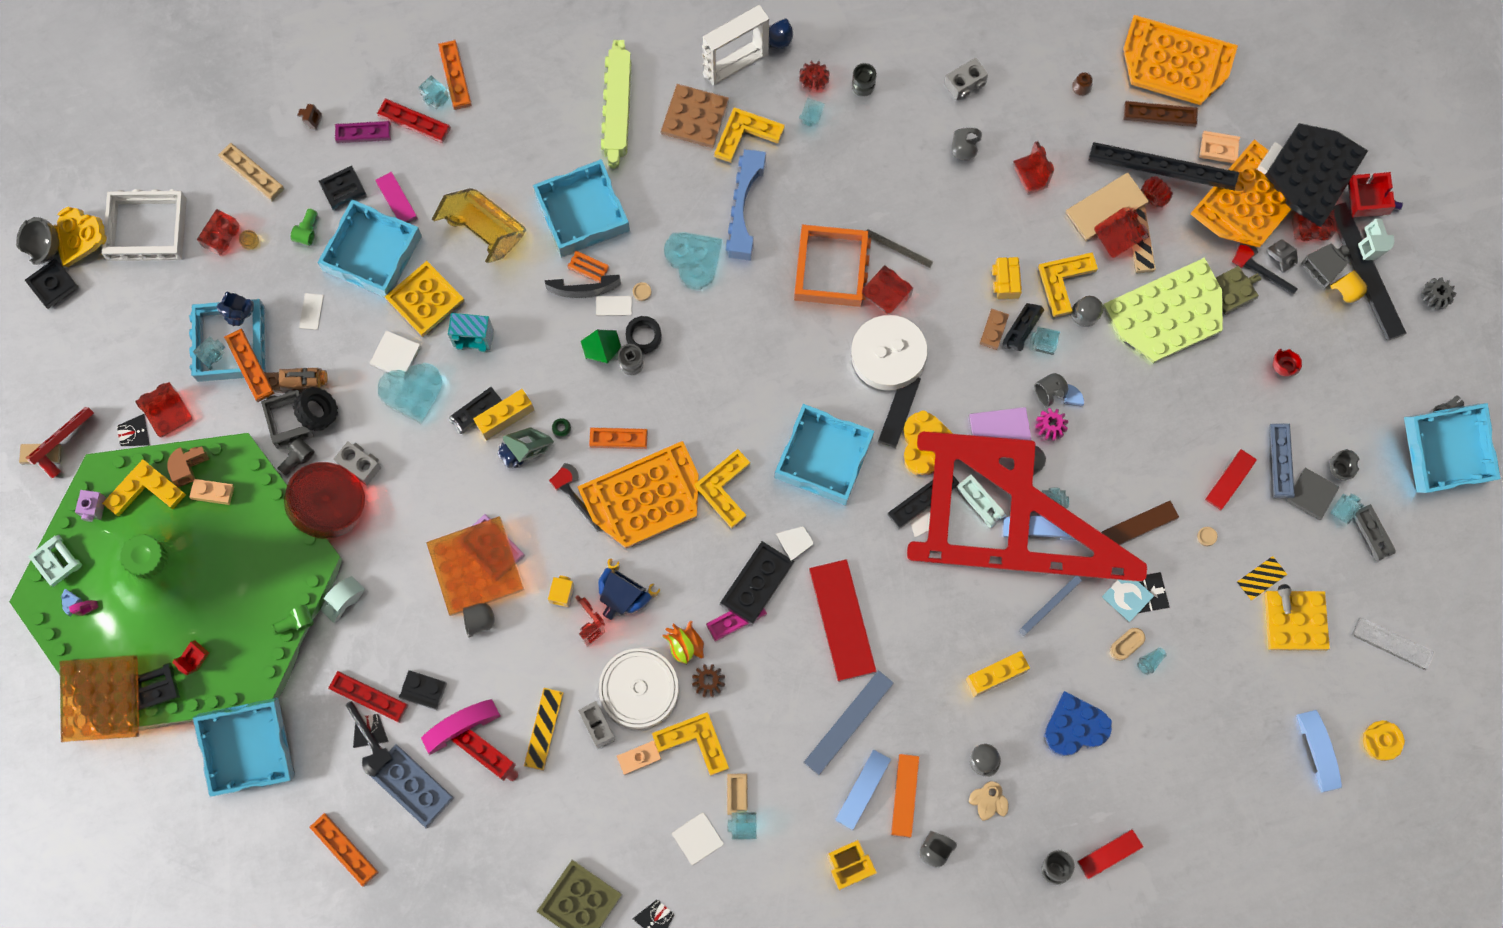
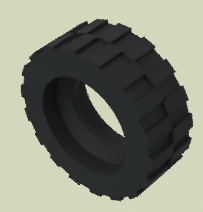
[293,387,338,431]

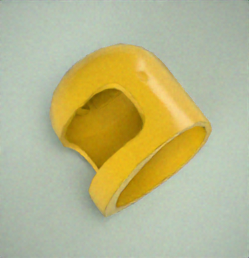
[1329,270,1367,303]

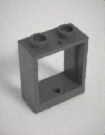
[261,390,314,448]

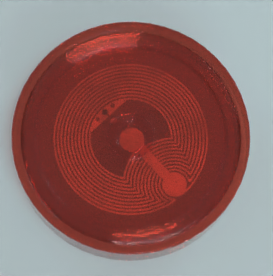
[284,462,365,538]

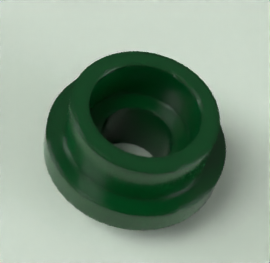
[552,418,571,437]

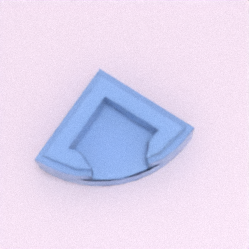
[1064,384,1084,406]
[61,589,83,617]

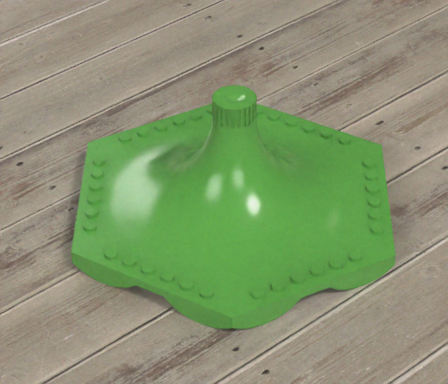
[9,433,342,734]

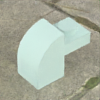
[1358,219,1394,260]
[320,576,365,623]

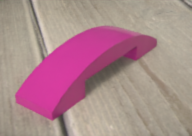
[421,699,501,755]

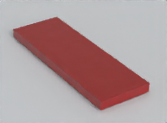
[809,559,877,682]

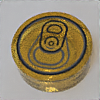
[239,230,259,250]

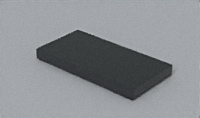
[720,541,795,626]

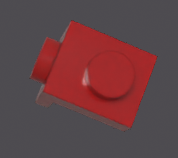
[172,640,209,675]

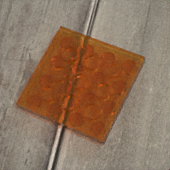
[426,516,525,616]
[60,655,139,742]

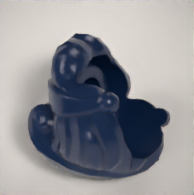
[217,291,254,326]

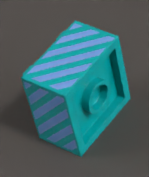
[448,313,494,352]

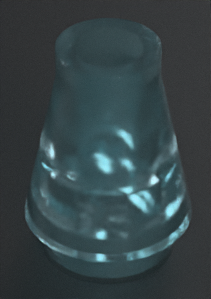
[1137,647,1167,675]

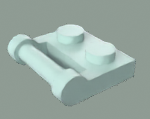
[28,535,82,587]

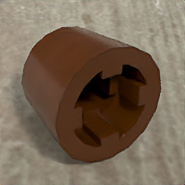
[1072,72,1093,96]

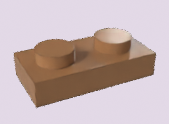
[979,309,1009,350]

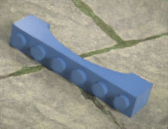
[726,149,766,261]

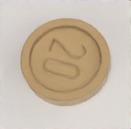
[633,282,651,301]
[1197,527,1217,546]

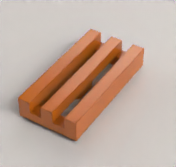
[567,251,609,283]

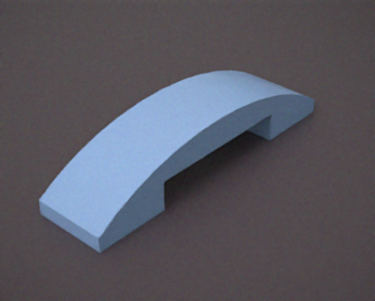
[1003,516,1076,540]
[1297,710,1342,792]
[836,750,891,830]

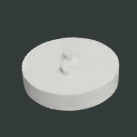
[851,315,927,390]
[599,648,679,730]

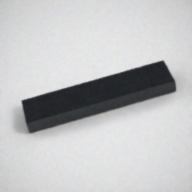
[878,378,921,448]
[887,475,960,529]

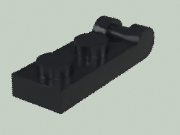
[1002,303,1044,351]
[449,387,502,434]

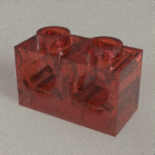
[197,209,240,256]
[1292,210,1337,241]

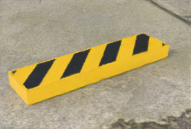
[524,688,564,771]

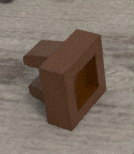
[297,104,322,130]

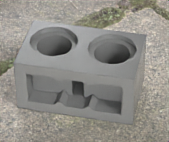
[944,58,988,100]
[334,441,381,485]
[578,701,615,749]

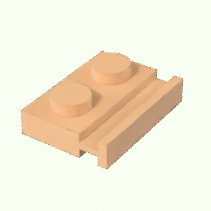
[1199,131,1240,163]

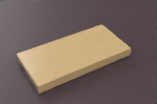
[1066,172,1149,241]

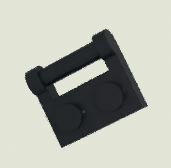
[319,165,367,211]
[131,663,180,710]

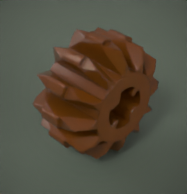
[692,664,725,698]

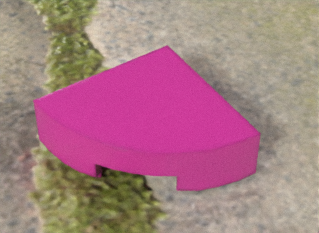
[69,600,99,616]

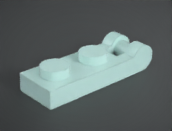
[956,475,1006,528]

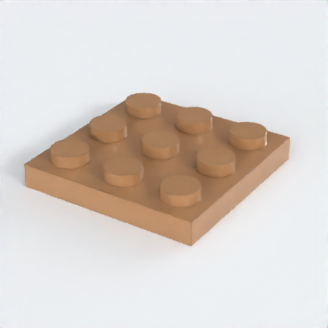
[661,84,729,148]

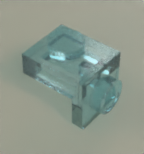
[799,97,825,127]
[1331,493,1364,524]

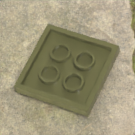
[536,860,622,928]

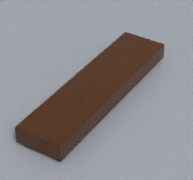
[1123,101,1198,127]
[1101,500,1179,545]

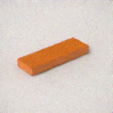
[589,428,648,449]

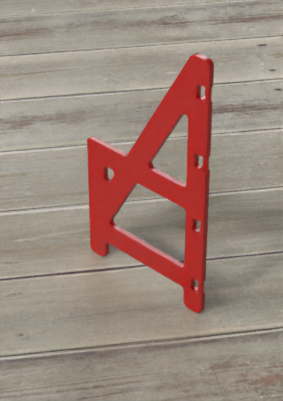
[907,431,1147,582]

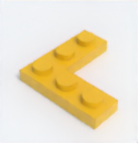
[714,107,785,163]
[1038,252,1098,318]
[694,449,750,529]
[102,459,186,517]
[652,712,729,776]

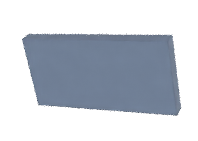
[369,744,454,828]

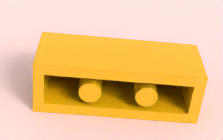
[473,389,535,440]
[965,651,1030,697]

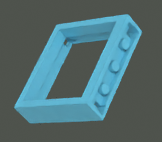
[189,299,266,382]

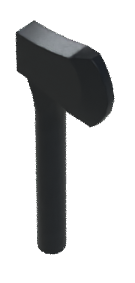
[346,701,394,777]

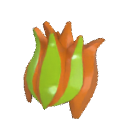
[662,621,704,664]

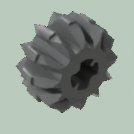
[1421,277,1456,310]

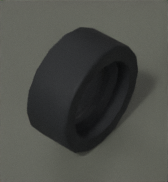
[625,316,662,354]

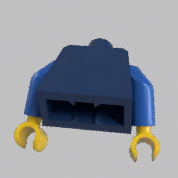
[598,559,660,620]

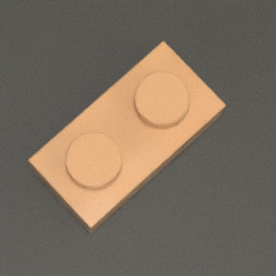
[190,479,234,505]

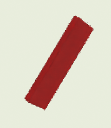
[377,98,451,143]
[328,671,408,723]

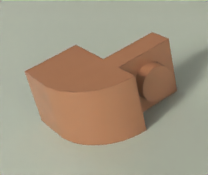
[167,446,209,488]

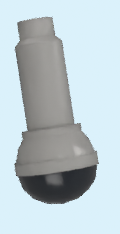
[1277,584,1292,614]

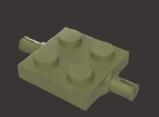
[1215,266,1261,315]

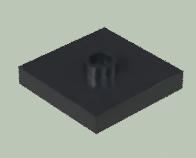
[25,258,79,309]

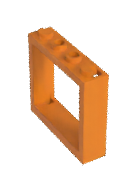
[794,225,871,307]

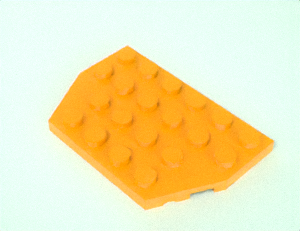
[1123,15,1238,105]
[1191,139,1291,248]
[577,441,699,549]

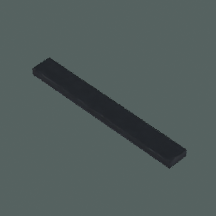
[1089,142,1239,191]
[1329,202,1406,341]

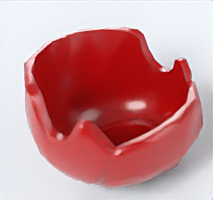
[1273,349,1302,377]

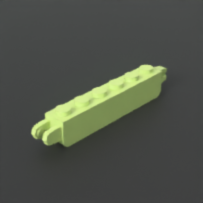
[601,40,631,170]

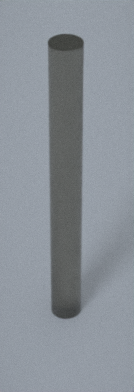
[866,229,933,268]

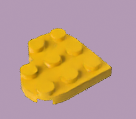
[54,207,107,267]
[903,410,953,475]

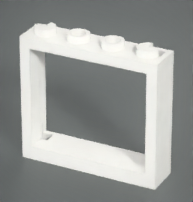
[702,5,769,85]
[102,189,187,261]

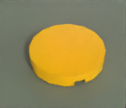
[1363,720,1405,761]

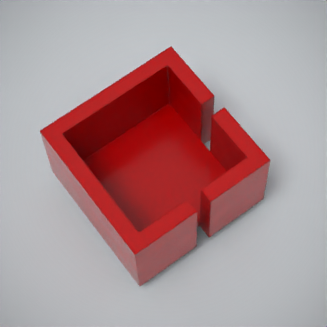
[1348,172,1395,218]

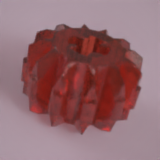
[799,60,830,92]
[1141,176,1173,208]

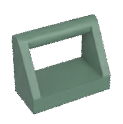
[503,427,554,462]

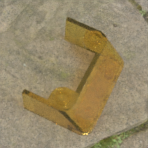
[432,188,526,263]

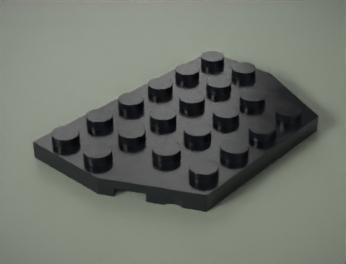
[1265,123,1368,227]

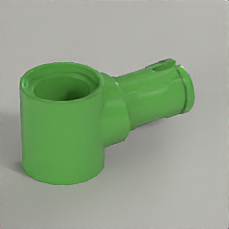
[291,209,318,246]
[271,605,314,635]

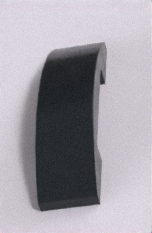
[545,274,621,298]

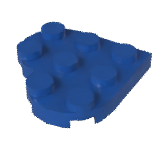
[1044,691,1112,756]

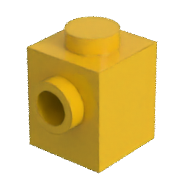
[548,576,574,608]

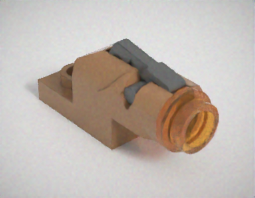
[265,368,328,393]

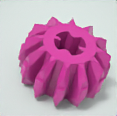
[1035,408,1068,441]

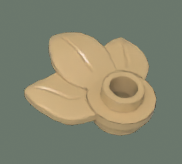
[969,781,1008,821]

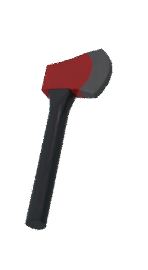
[1232,242,1298,295]
[549,463,601,532]

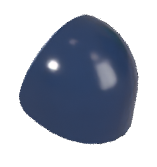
[769,18,793,48]

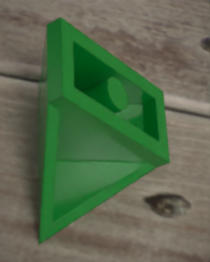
[581,329,621,364]

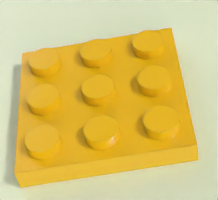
[385,261,465,337]
[1265,591,1330,651]

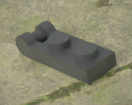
[1351,504,1396,561]

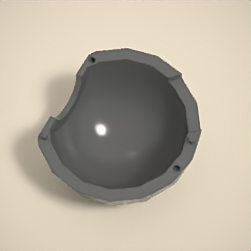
[16,217,59,265]

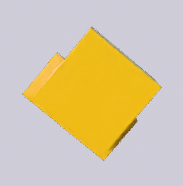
[827,840,876,890]

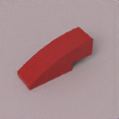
[1205,449,1257,510]
[1077,829,1143,879]

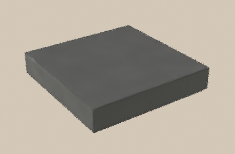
[1286,468,1340,520]

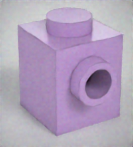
[75,490,106,522]

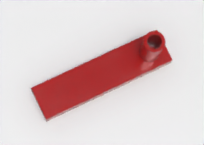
[26,407,94,478]
[451,729,518,781]

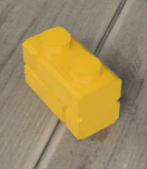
[992,257,1022,299]

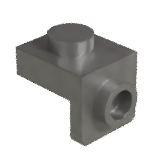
[1267,239,1298,271]

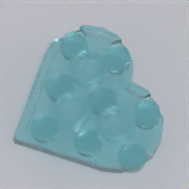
[664,233,722,290]
[377,363,442,424]

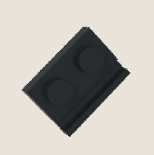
[399,670,447,710]

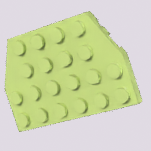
[1103,258,1223,363]

